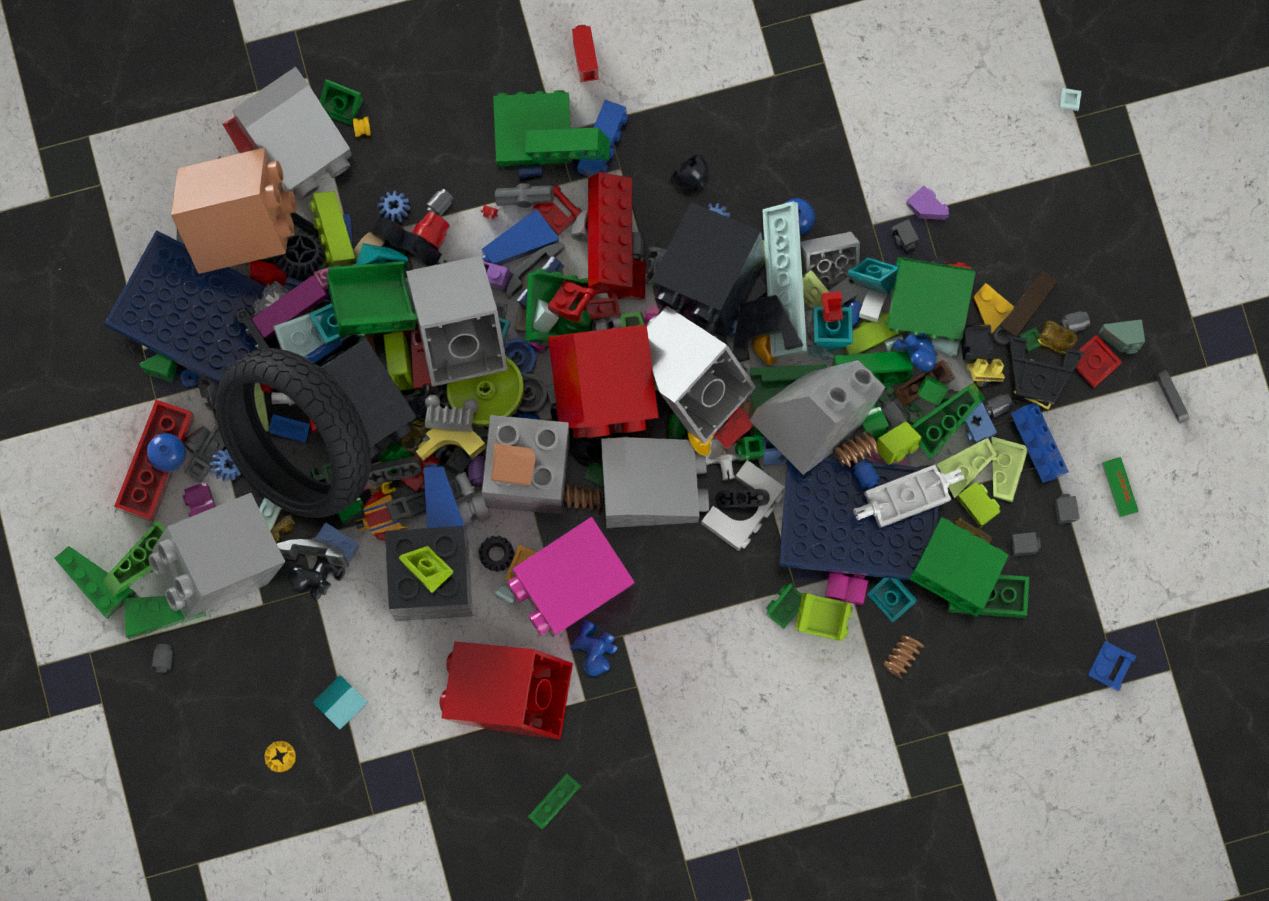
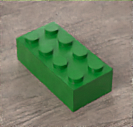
[947,575,1029,618]

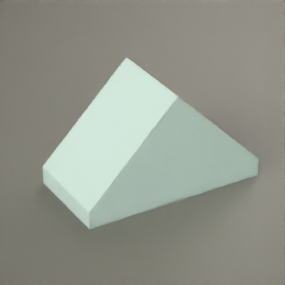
[533,299,559,333]

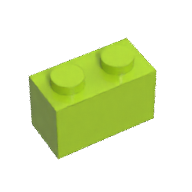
[876,421,921,465]
[957,481,1000,528]

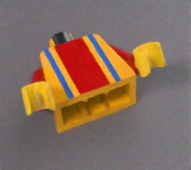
[355,481,409,541]

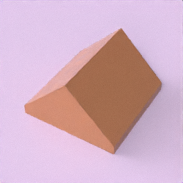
[491,443,536,486]

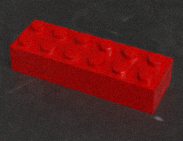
[588,172,633,292]
[114,399,195,523]

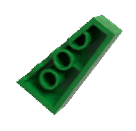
[54,546,137,619]
[124,596,206,640]

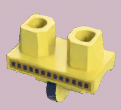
[966,359,1005,387]

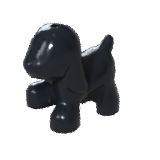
[288,556,346,600]

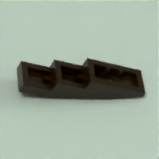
[1000,270,1058,337]

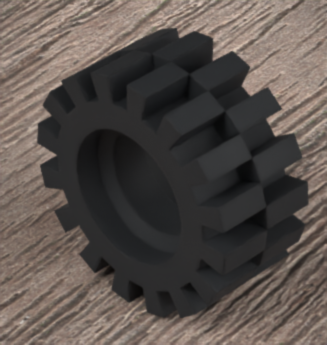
[479,536,514,572]

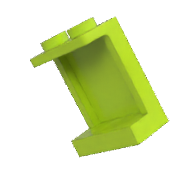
[794,593,852,641]

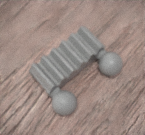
[425,395,479,432]

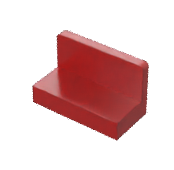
[617,259,645,300]

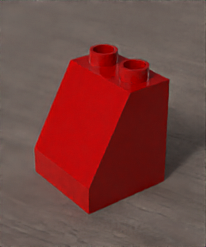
[439,641,573,740]

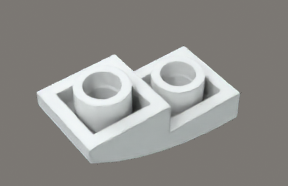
[859,289,887,322]

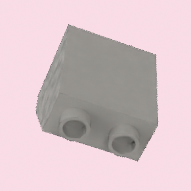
[232,67,351,199]
[406,255,508,386]
[647,306,756,444]
[750,360,885,475]
[601,437,709,528]

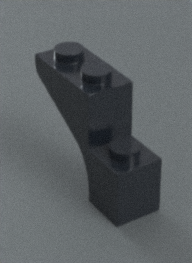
[371,216,442,267]

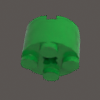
[859,401,890,443]

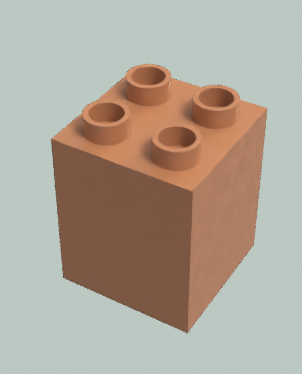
[171,148,297,274]

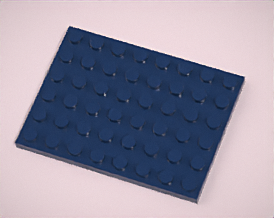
[104,230,284,384]
[779,457,940,581]

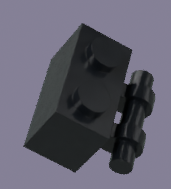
[433,445,471,474]

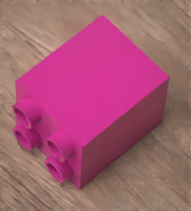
[507,517,635,637]

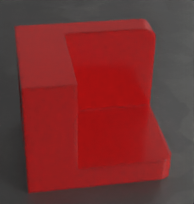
[820,291,843,322]

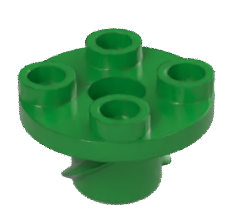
[556,303,591,335]

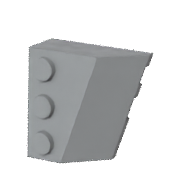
[800,232,860,289]

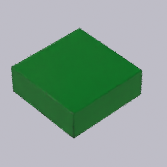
[1018,327,1044,353]

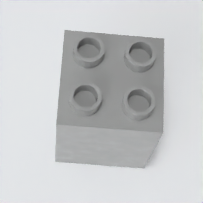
[482,415,570,515]
[149,493,285,619]

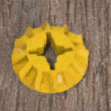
[264,741,296,772]

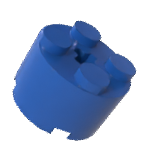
[504,339,536,376]

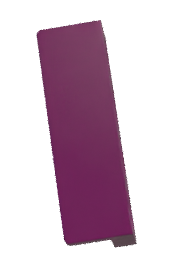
[252,276,330,339]

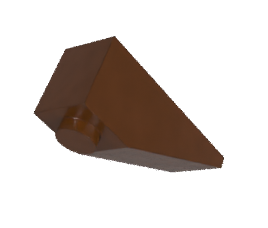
[894,360,956,406]

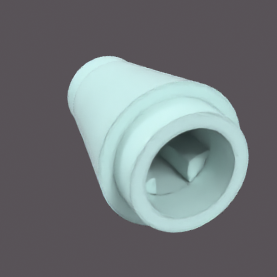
[932,338,961,357]

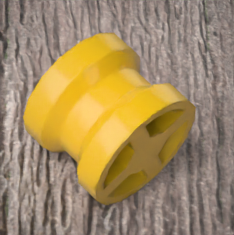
[353,116,371,137]

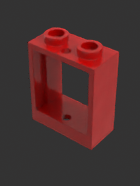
[572,25,599,83]

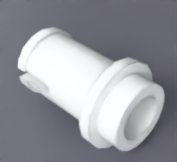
[272,392,296,406]
[455,472,475,498]

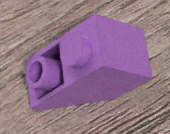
[906,186,949,220]
[483,262,513,292]

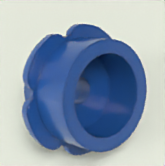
[180,369,199,387]

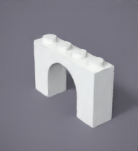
[701,460,785,551]

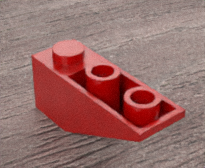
[411,330,433,389]

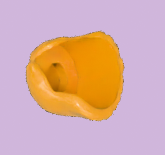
[753,335,780,366]

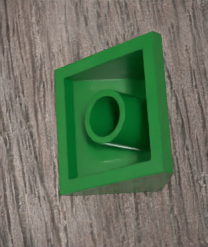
[320,79,363,126]
[139,354,178,383]

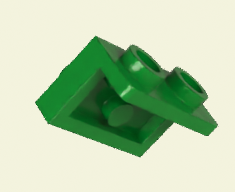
[765,583,802,629]

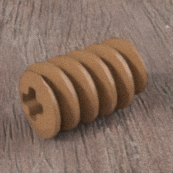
[834,431,878,468]
[563,483,604,511]
[884,635,924,679]

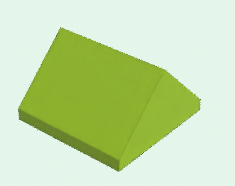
[399,546,453,593]

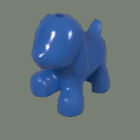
[893,333,938,372]
[570,619,618,676]

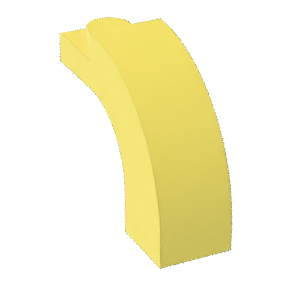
[416,429,487,461]

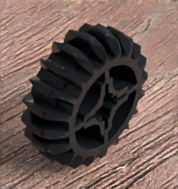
[273,230,325,279]

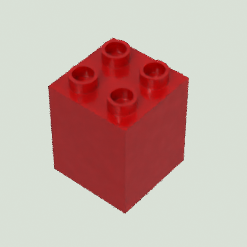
[548,324,658,438]

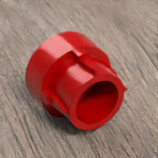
[412,212,450,250]

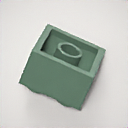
[1099,320,1145,354]

